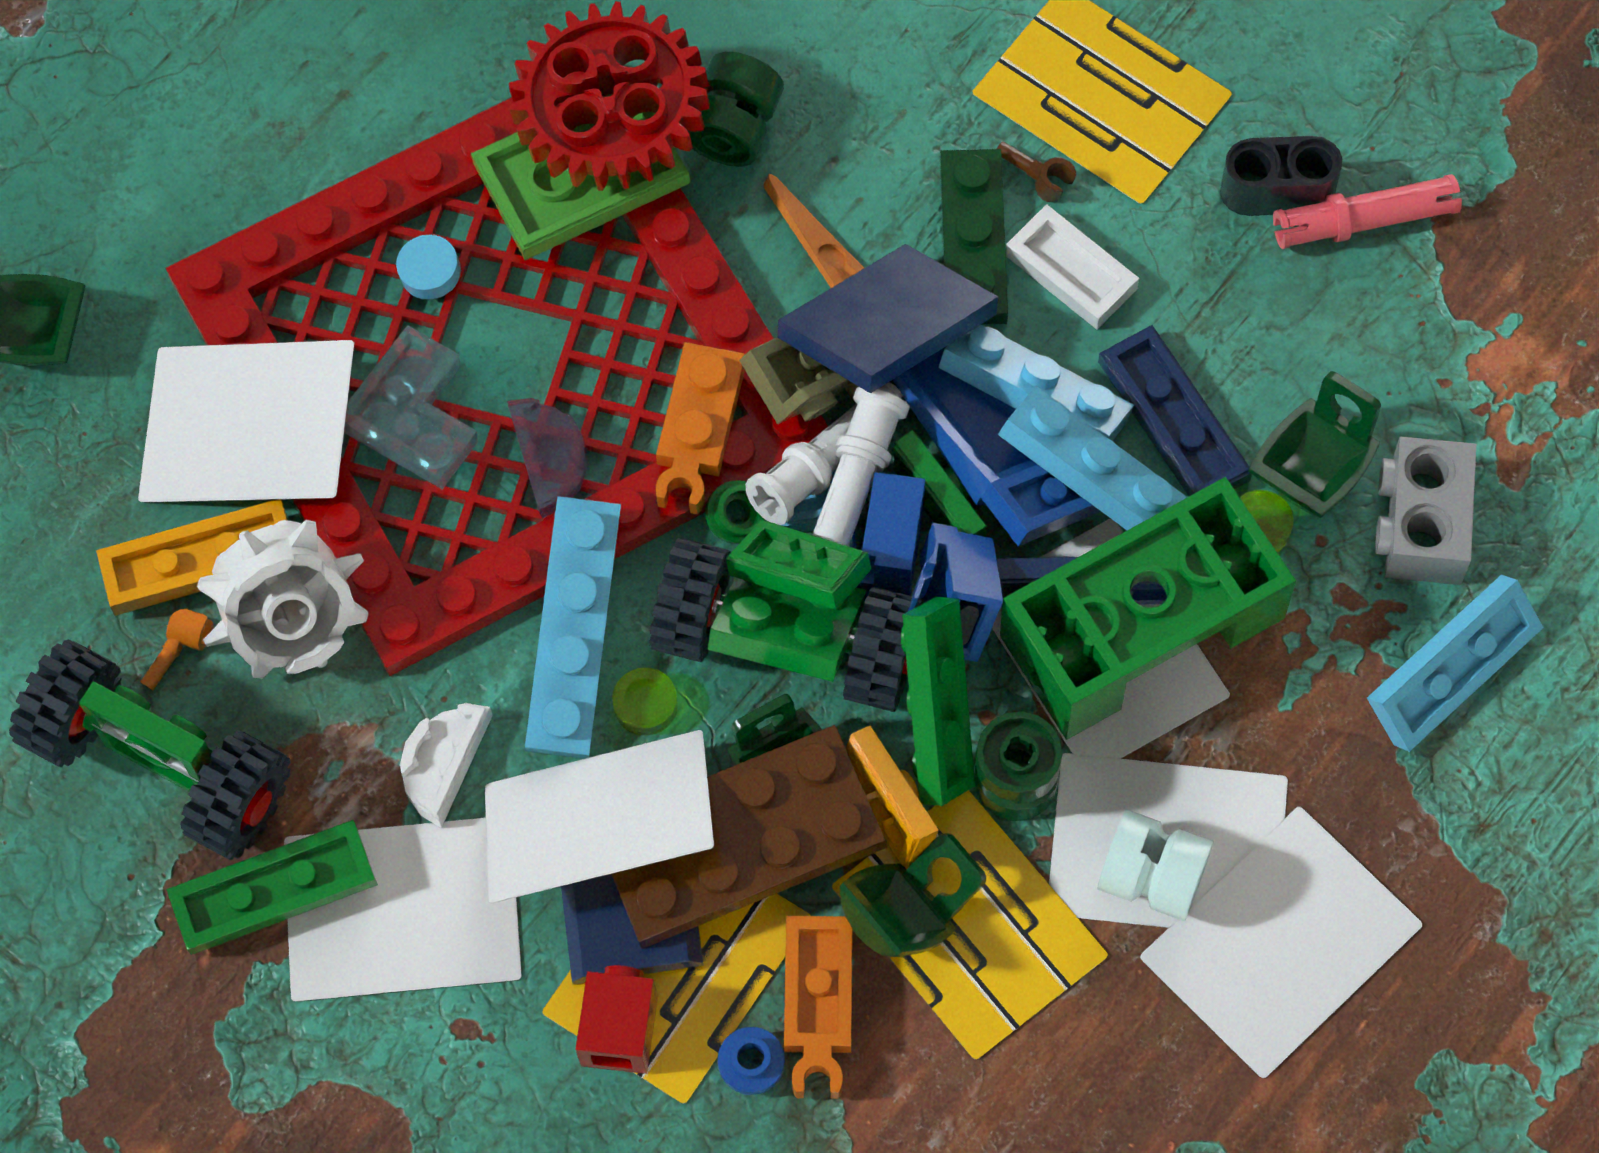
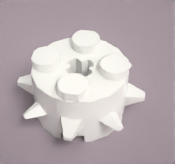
[197,520,369,679]

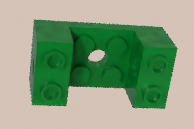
[1000,477,1296,740]

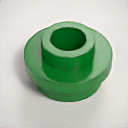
[705,480,767,544]

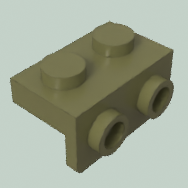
[739,337,859,424]

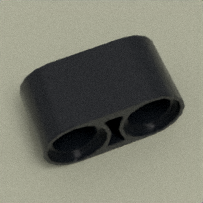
[1220,136,1343,216]

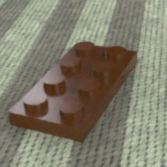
[612,725,887,949]

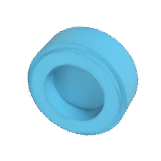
[396,235,461,299]

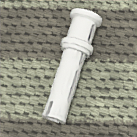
[745,382,907,525]
[813,387,910,546]

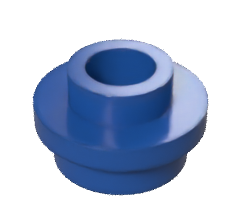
[718,1027,785,1095]

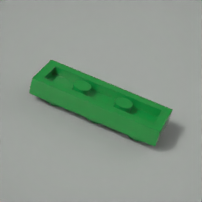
[901,597,975,806]
[166,820,378,955]

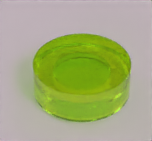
[1240,490,1294,552]
[612,668,678,736]

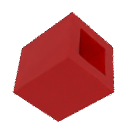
[575,965,658,1074]

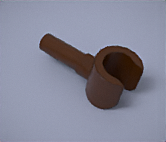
[997,141,1076,202]

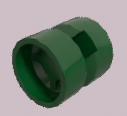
[688,51,784,167]
[974,711,1063,821]

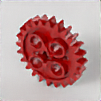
[509,1,710,191]

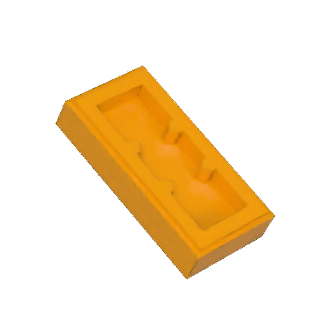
[846,726,939,869]

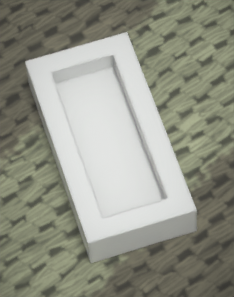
[1005,204,1139,330]

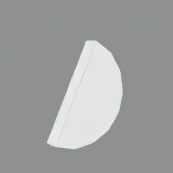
[400,703,493,828]

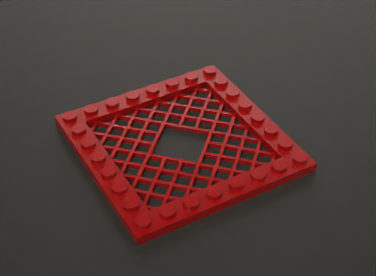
[165,71,828,677]

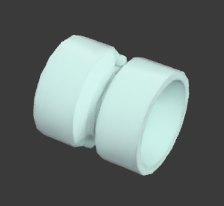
[1097,809,1214,921]

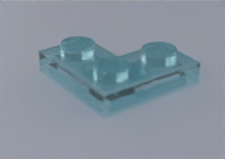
[344,325,478,490]

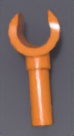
[140,609,214,691]

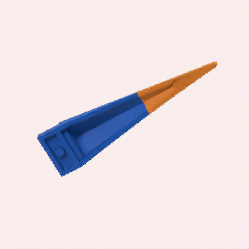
[764,173,1101,546]

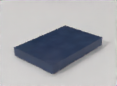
[778,244,998,394]

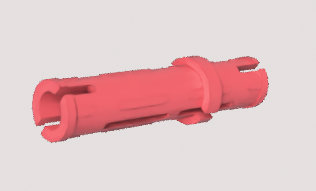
[1273,174,1462,249]

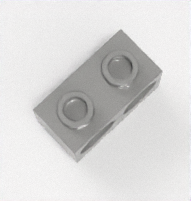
[1375,436,1477,585]

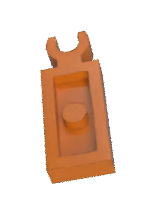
[656,342,745,514]
[784,916,852,1099]

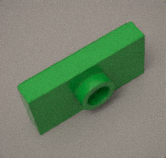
[893,430,987,537]
[726,519,871,610]

